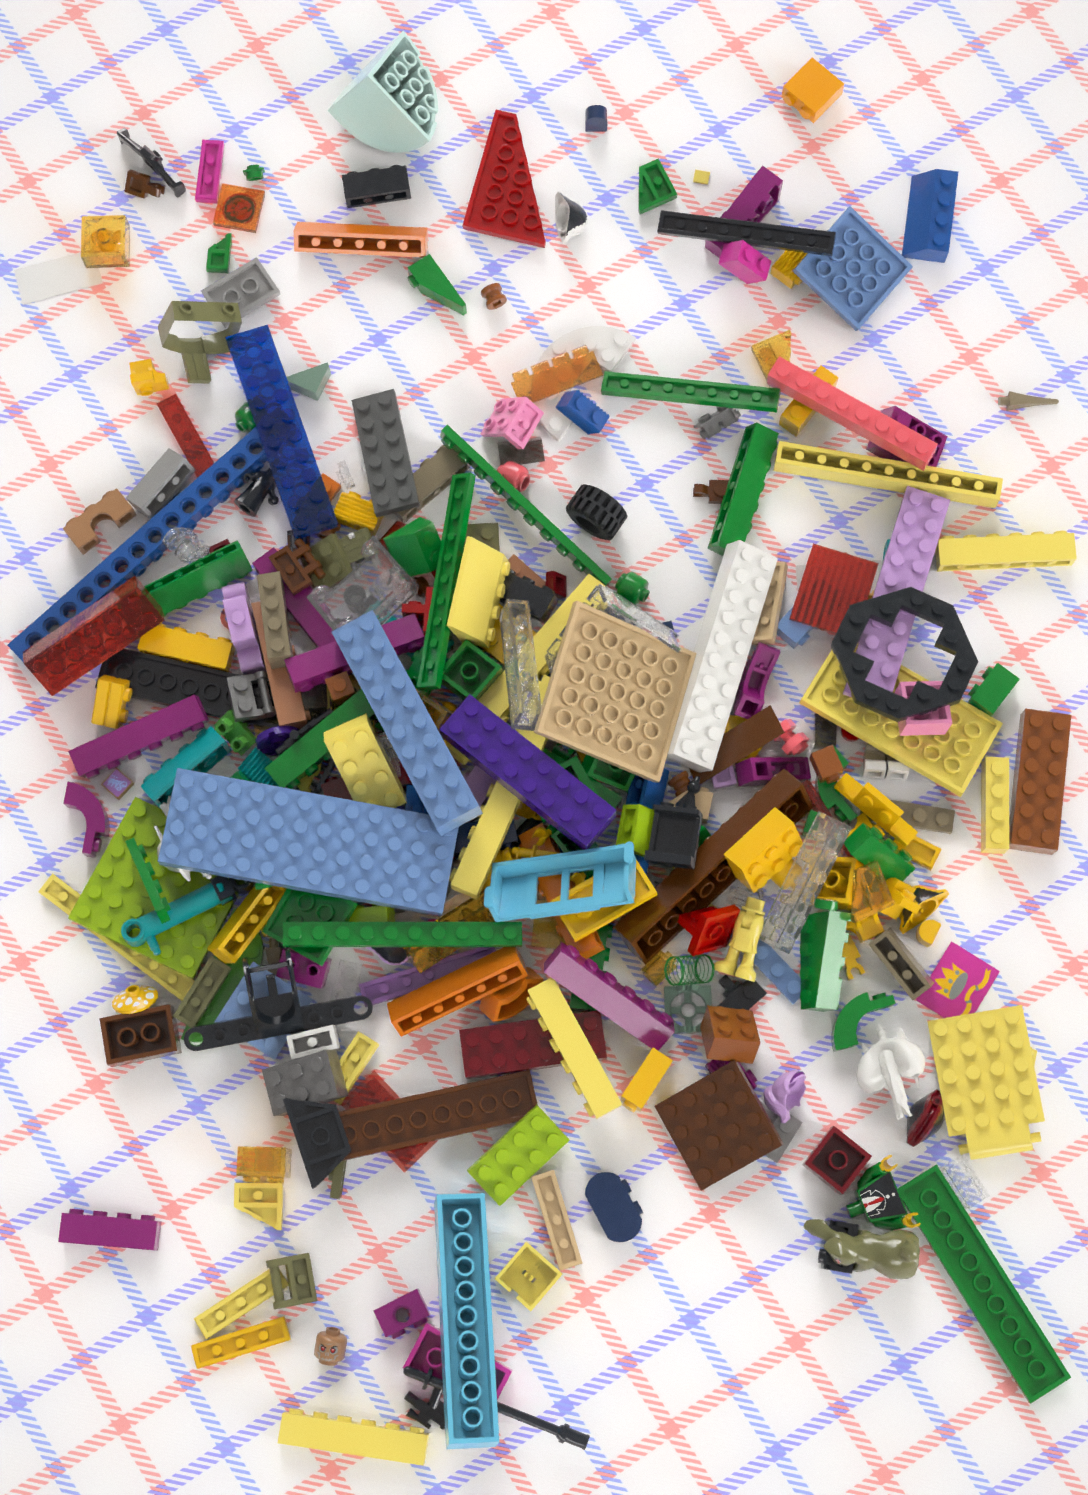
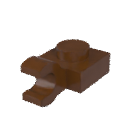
[124,169,166,199]
[693,480,729,504]

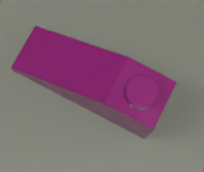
[736,757,811,787]

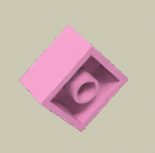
[894,681,952,736]

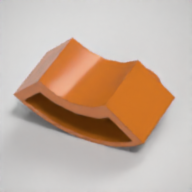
[479,967,544,1022]

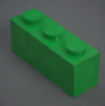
[843,823,916,881]

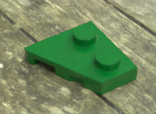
[638,158,678,215]

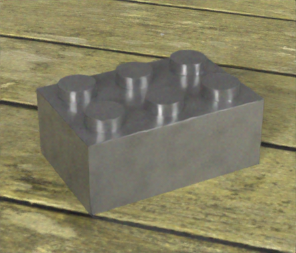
[262,1049,348,1116]

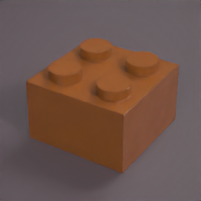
[700,1005,761,1064]

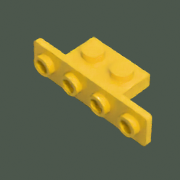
[834,773,918,847]

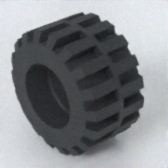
[565,484,628,541]

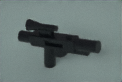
[275,708,333,756]
[404,1387,445,1430]

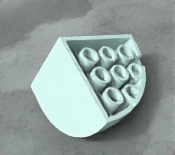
[327,30,438,153]

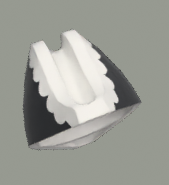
[555,191,589,244]

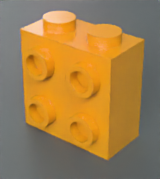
[781,57,844,123]

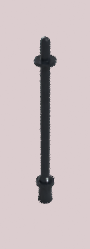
[403,1366,590,1450]

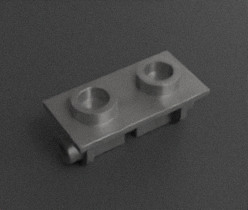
[693,407,741,439]

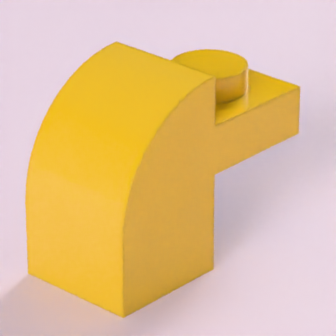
[869,878,921,920]

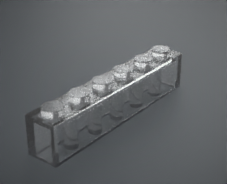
[499,599,541,731]
[759,811,852,954]

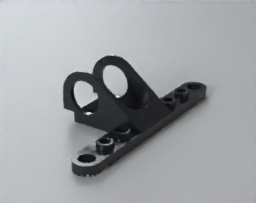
[184,949,373,1051]

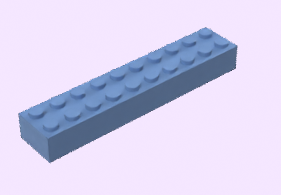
[332,610,483,836]

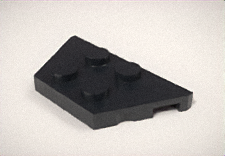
[283,1098,351,1189]

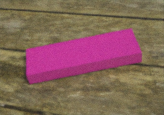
[195,139,225,204]

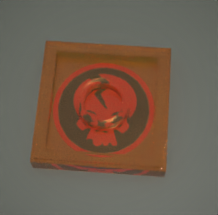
[213,183,265,233]

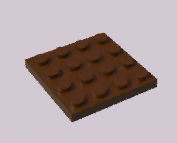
[654,1060,784,1191]

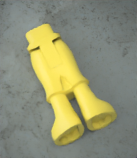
[714,897,765,982]

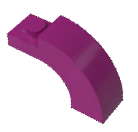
[734,642,781,719]
[63,781,110,858]

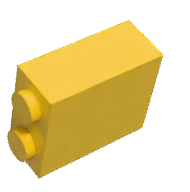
[621,1048,673,1113]

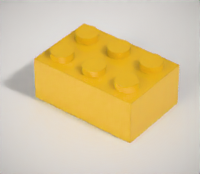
[724,807,805,893]

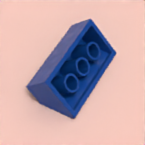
[902,169,959,263]

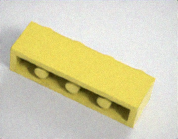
[981,757,1009,854]

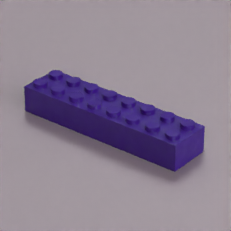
[439,694,617,850]

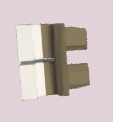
[862,743,909,781]

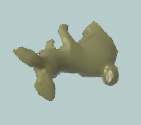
[803,1219,920,1279]

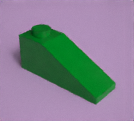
[407,254,467,316]

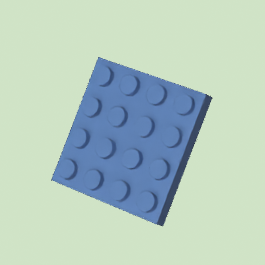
[792,206,913,331]

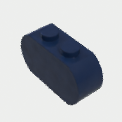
[585,1172,643,1243]

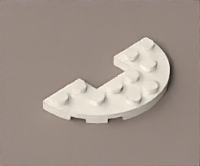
[531,326,636,442]

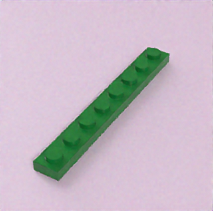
[601,371,781,413]

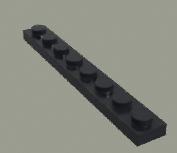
[657,210,836,256]

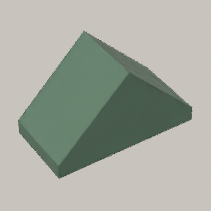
[286,362,331,401]

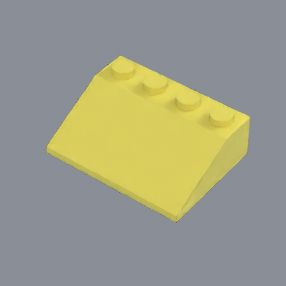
[447,536,510,648]

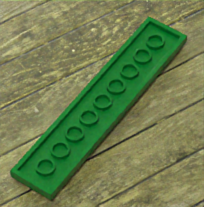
[897,1164,1072,1404]

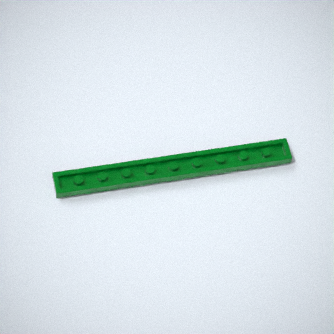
[440,424,612,587]
[417,472,476,691]
[283,922,522,947]

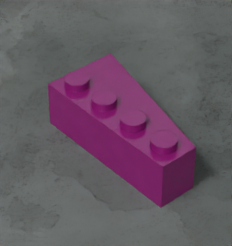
[705,165,783,259]

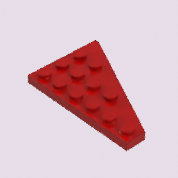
[462,109,546,248]

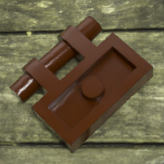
[268,538,326,596]

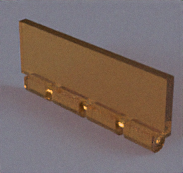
[511,345,603,403]

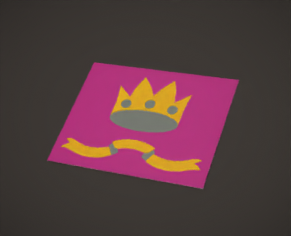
[916,941,1000,1018]

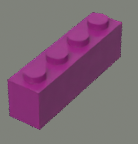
[58,1209,162,1251]

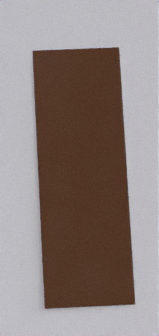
[689,705,785,785]

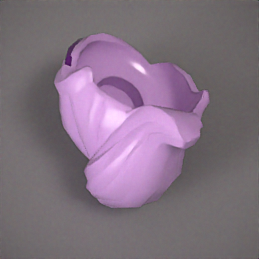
[763,1069,806,1123]

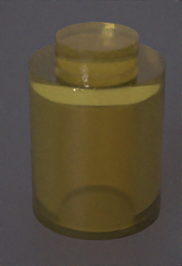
[640,951,677,987]

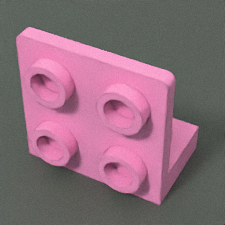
[481,397,544,450]

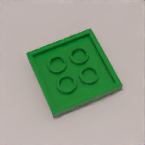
[262,889,358,966]

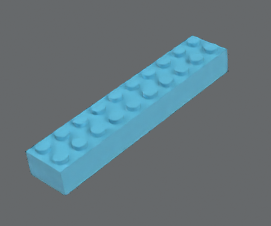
[434,1193,499,1450]

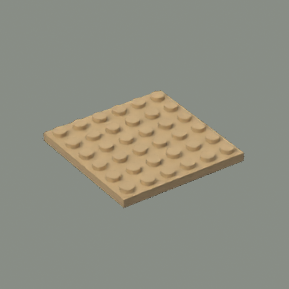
[534,601,697,783]

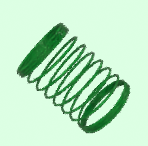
[664,954,715,986]

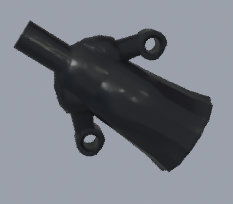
[234,461,281,517]

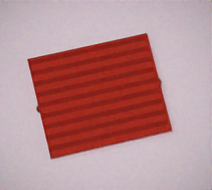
[789,543,879,634]

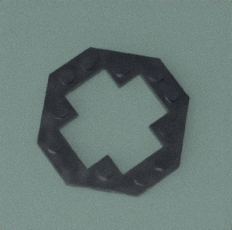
[831,587,979,722]

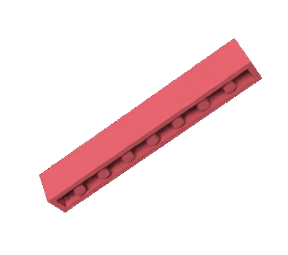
[767,356,938,471]

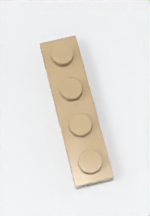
[752,562,788,645]
[531,1170,583,1271]

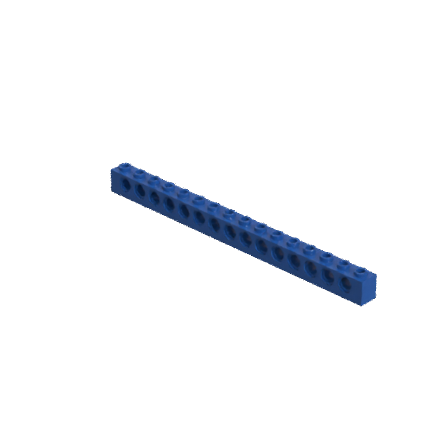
[7,408,298,669]

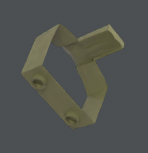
[158,301,242,384]

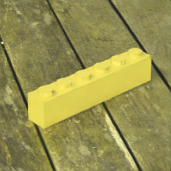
[935,530,1077,572]
[526,978,622,1120]
[277,1408,430,1466]

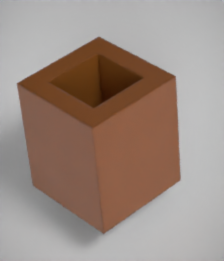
[325,671,355,707]
[809,745,844,784]

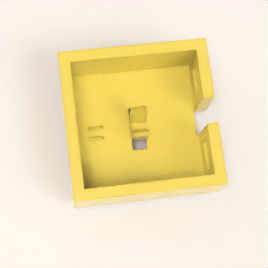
[495,1241,563,1311]

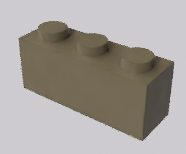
[869,927,934,1001]

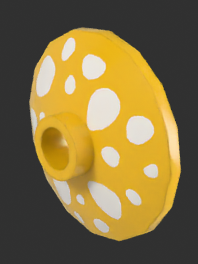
[112,985,158,1014]

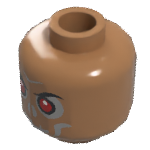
[314,1327,347,1366]

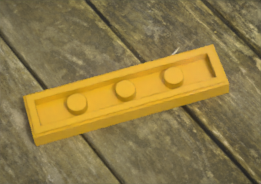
[190,1316,291,1369]

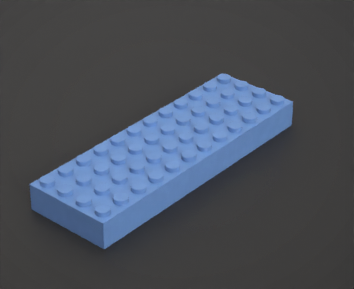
[158,768,459,917]

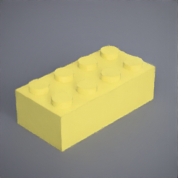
[324,713,407,808]

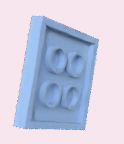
[214,962,313,1060]

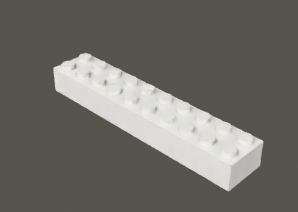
[667,540,778,772]

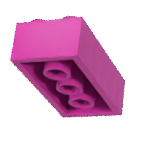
[403,1323,513,1400]

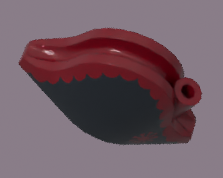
[906,1089,944,1147]

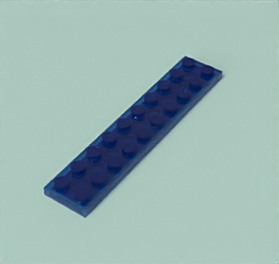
[225,325,338,540]

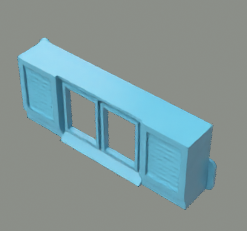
[484,842,636,922]

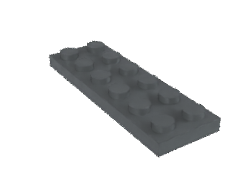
[351,389,420,518]

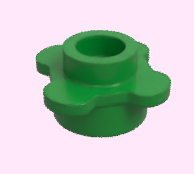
[243,164,265,181]

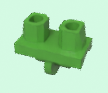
[213,710,256,756]

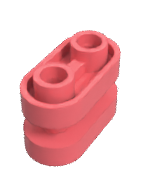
[774,719,809,756]

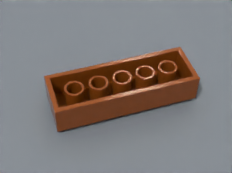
[1009,708,1072,855]

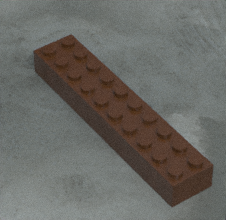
[614,769,814,965]

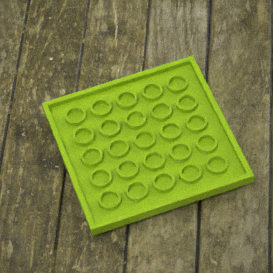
[68,797,246,980]

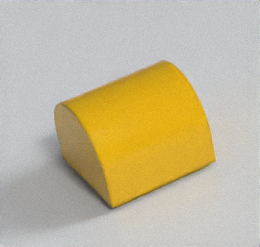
[916,920,941,947]

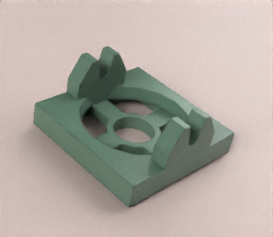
[664,984,712,1034]

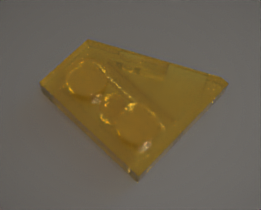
[751,330,791,387]
[851,861,895,923]

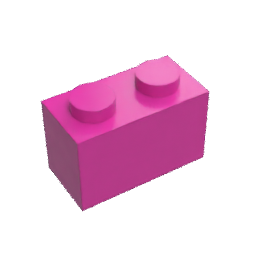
[718,240,772,284]

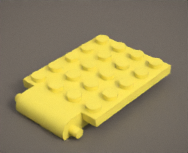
[927,1005,1045,1160]

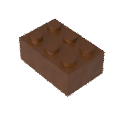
[99,1004,182,1067]

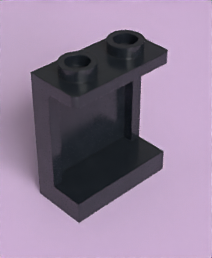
[644,802,703,870]

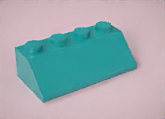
[140,726,232,809]

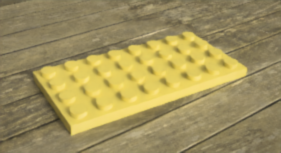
[799,644,1003,797]

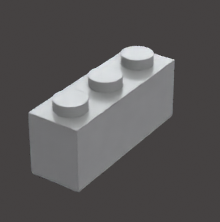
[126,448,196,519]

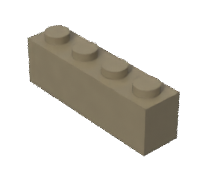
[394,445,471,524]
[257,571,293,669]

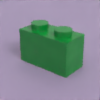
[967,663,1020,717]

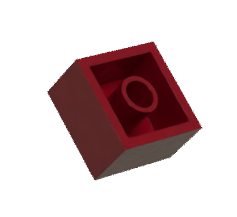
[802,1126,872,1195]

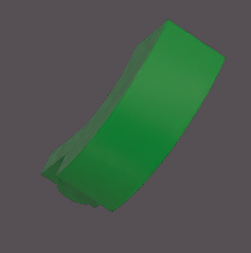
[815,746,857,826]
[831,992,896,1053]

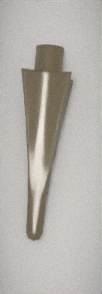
[998,391,1059,411]
[265,938,283,976]

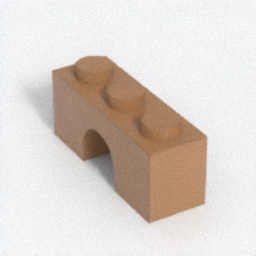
[63,488,137,555]

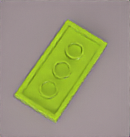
[467,1104,570,1206]

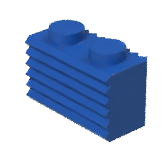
[556,390,610,435]

